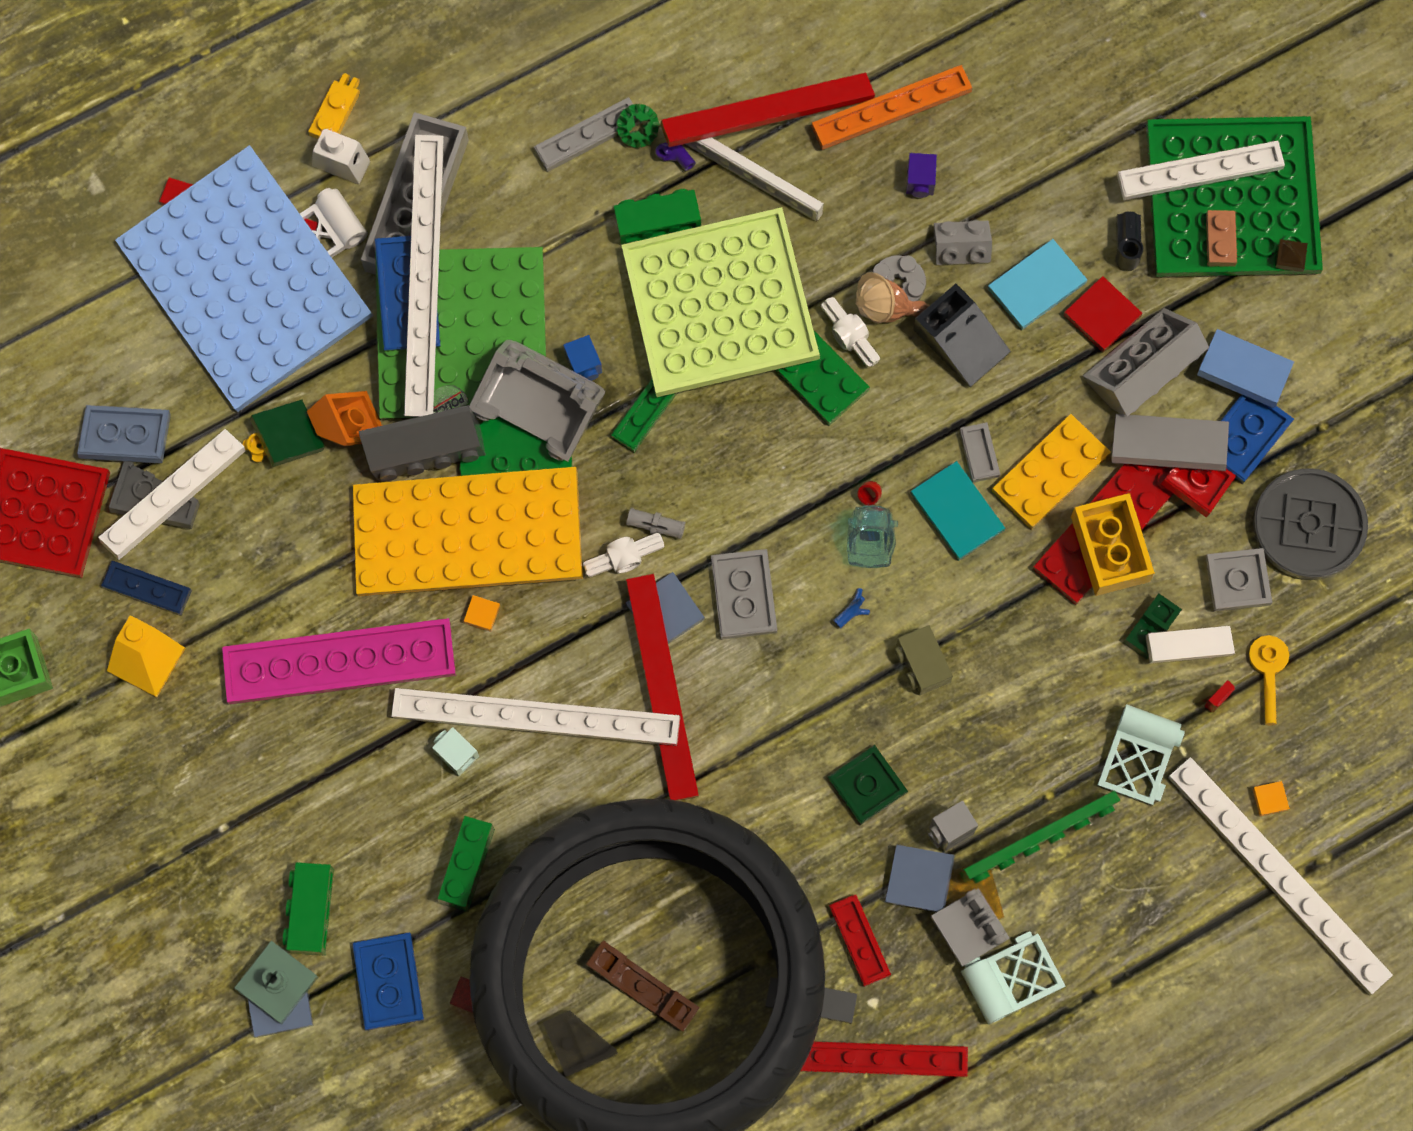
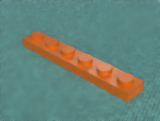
[812,65,972,150]

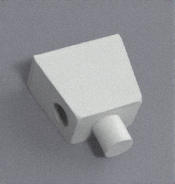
[312,129,370,184]

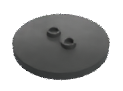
[1253,468,1368,580]

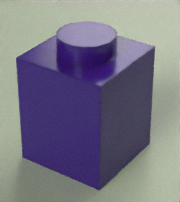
[906,153,937,198]

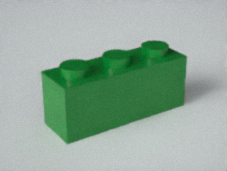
[614,189,701,246]
[438,816,495,912]
[283,862,334,956]

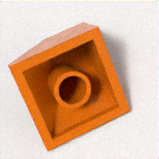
[307,391,382,446]

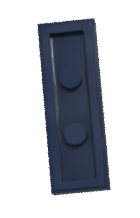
[101,561,192,616]

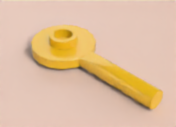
[1249,635,1289,726]

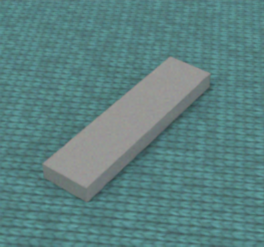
[534,97,642,172]

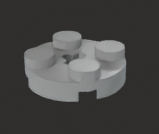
[873,255,926,301]

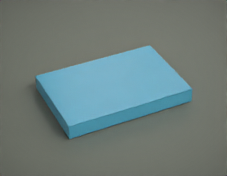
[988,239,1087,330]

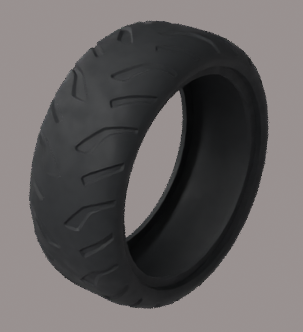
[470,799,825,1131]

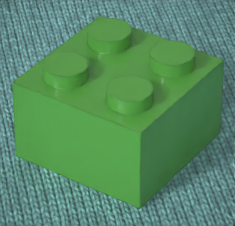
[0,628,53,707]

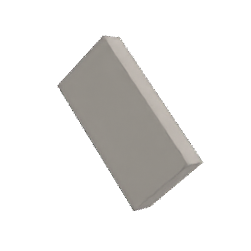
[959,422,1000,483]

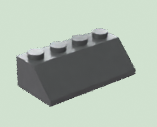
[359,405,486,482]

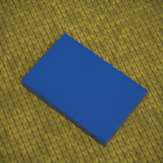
[1221,395,1294,484]
[353,933,424,1031]

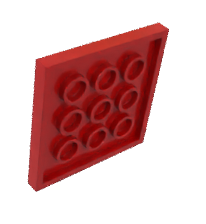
[0,448,111,578]

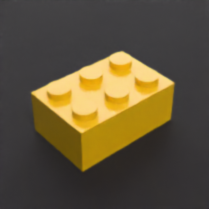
[1071,493,1155,596]

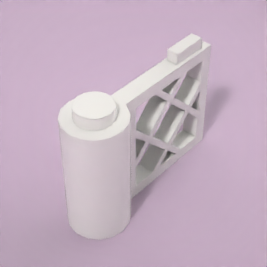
[300,188,368,258]

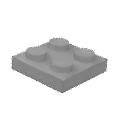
[1205,548,1272,612]

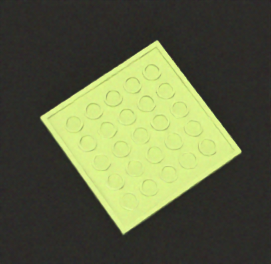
[622,207,820,397]

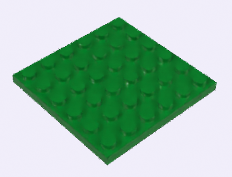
[1146,116,1323,277]

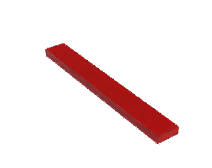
[660,72,875,147]
[626,574,699,801]

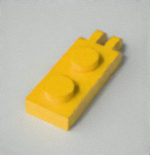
[308,73,360,139]

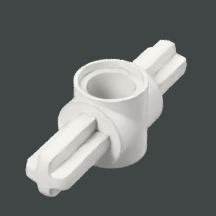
[821,297,880,368]
[583,533,664,577]

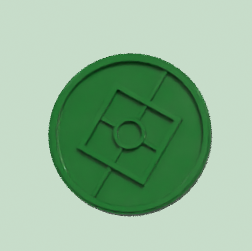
[460,416,573,476]

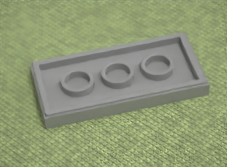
[1112,414,1229,471]

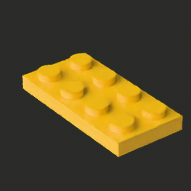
[992,414,1111,530]

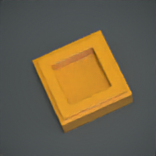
[464,595,500,632]
[1252,781,1290,817]

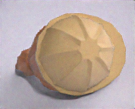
[855,272,930,324]

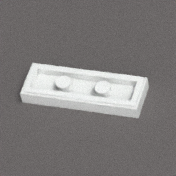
[1145,626,1235,664]

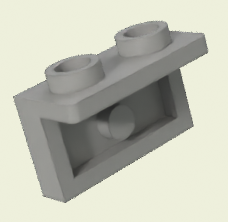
[934,220,992,265]

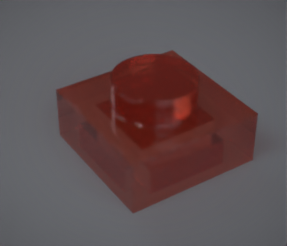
[449,976,473,1014]

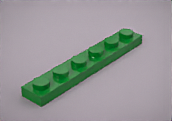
[959,790,1121,884]

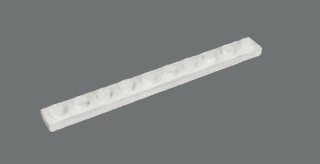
[404,135,444,417]
[392,688,680,746]
[1168,757,1393,996]

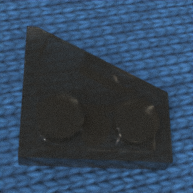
[543,1010,619,1078]

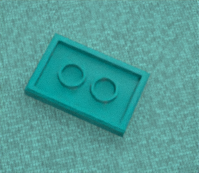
[910,461,1005,561]

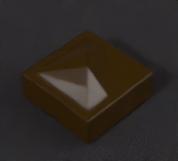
[1275,239,1308,272]

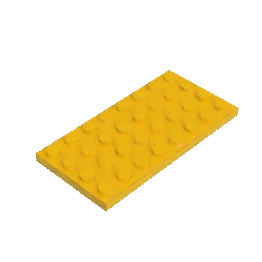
[353,467,583,596]

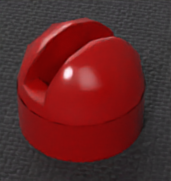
[858,481,882,506]

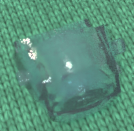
[847,505,898,568]

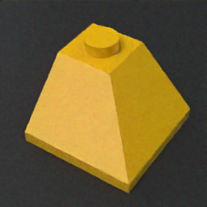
[107,615,186,698]

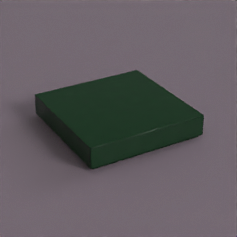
[250,399,325,467]
[827,745,908,825]

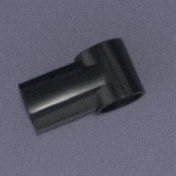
[1115,211,1144,271]

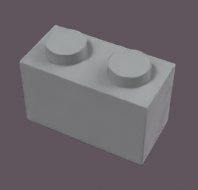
[928,800,978,853]

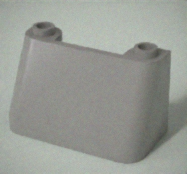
[469,340,605,462]

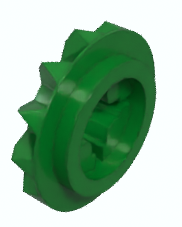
[617,104,661,148]

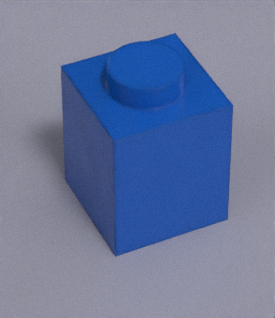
[563,335,602,381]

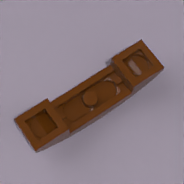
[586,940,700,1032]

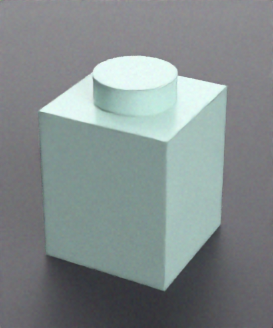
[432,727,479,776]

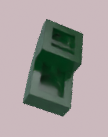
[1124,593,1182,659]

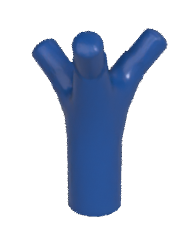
[833,588,870,629]

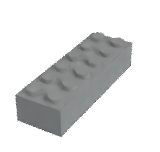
[361,112,469,275]

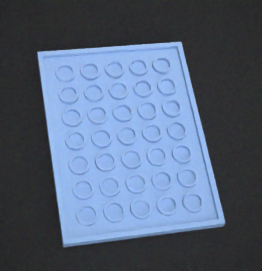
[115,145,373,412]

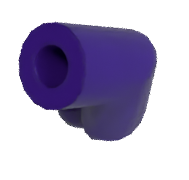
[656,143,696,171]

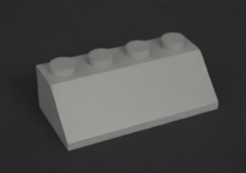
[1083,308,1209,416]

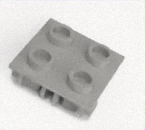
[930,888,1010,967]

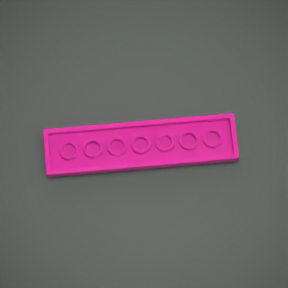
[222,618,456,704]

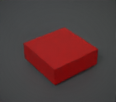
[1204,680,1235,713]

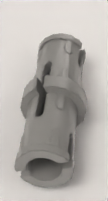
[626,507,686,539]

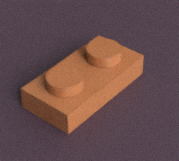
[1206,210,1237,266]

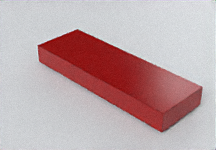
[829,894,891,987]

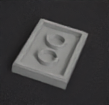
[711,549,777,640]

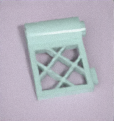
[1098,704,1185,805]
[961,931,1065,1025]

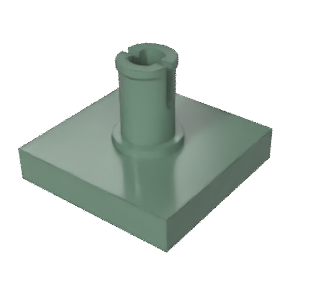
[235,941,318,1024]

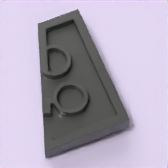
[109,461,200,529]

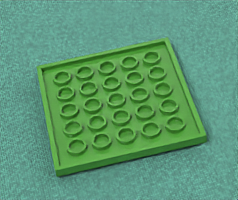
[375,247,546,419]

